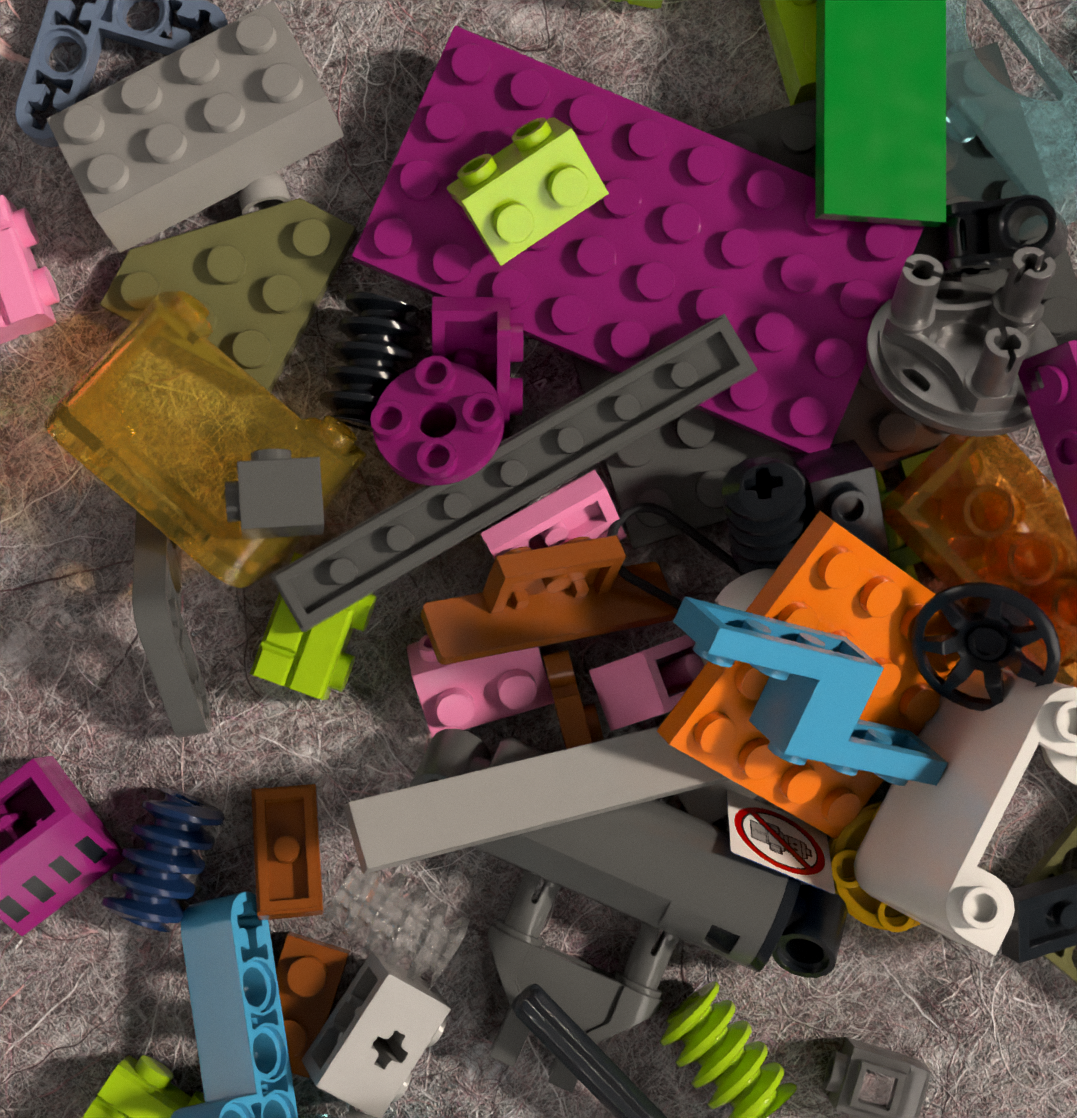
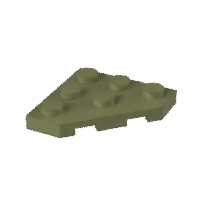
[100,198,358,396]

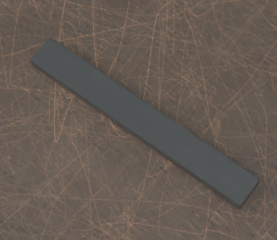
[270,313,757,632]

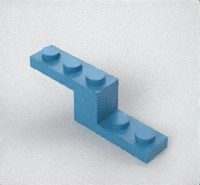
[673,596,948,786]

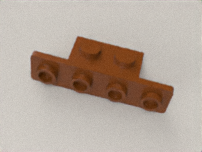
[421,535,678,665]

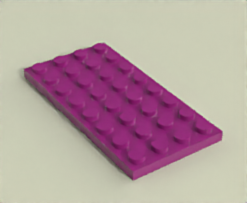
[352,25,924,453]

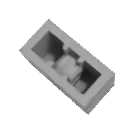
[301,951,452,1118]

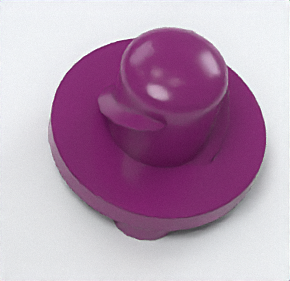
[370,356,504,486]

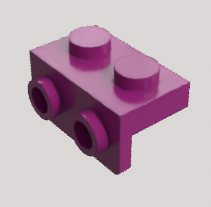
[432,297,524,439]

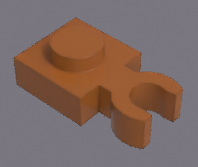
[542,650,604,749]

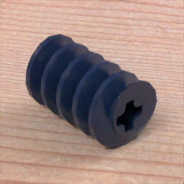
[101,787,225,932]

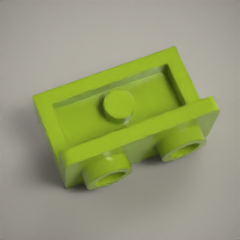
[447,117,609,266]

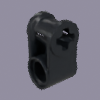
[941,195,1068,277]

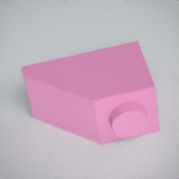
[589,635,705,731]

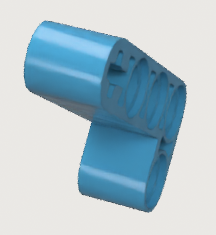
[170,891,298,1118]

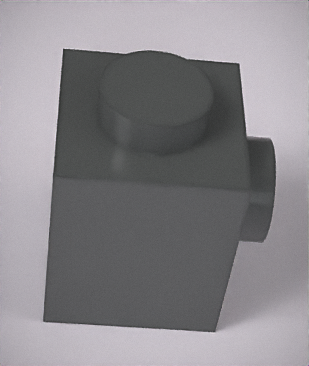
[225,448,324,540]

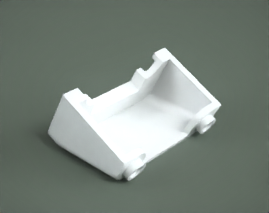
[854,669,1077,956]

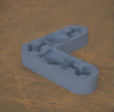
[15,0,229,147]

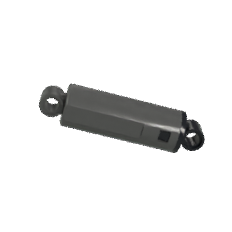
[410,728,848,978]

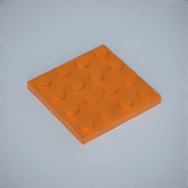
[657,511,960,839]

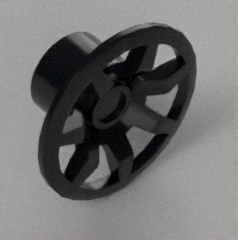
[910,582,1061,711]

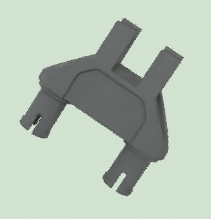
[487,871,680,1093]

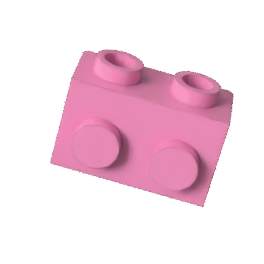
[407,634,554,738]

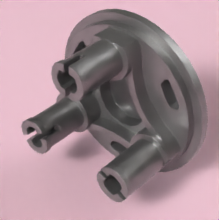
[866,247,1058,437]

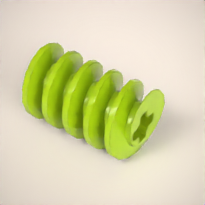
[659,981,797,1118]

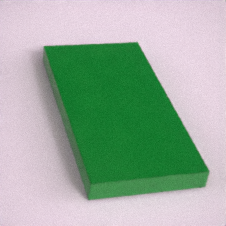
[815,0,946,227]

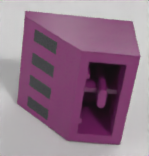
[0,755,126,936]

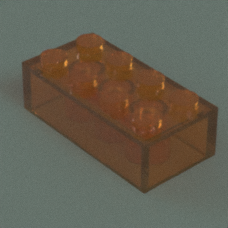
[881,433,1077,687]

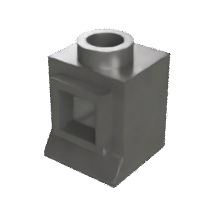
[823,1037,932,1118]

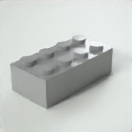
[46,1,344,253]

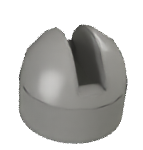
[238,172,291,215]

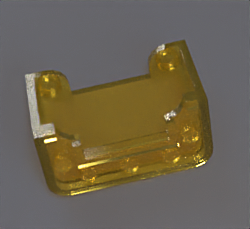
[44,291,367,588]

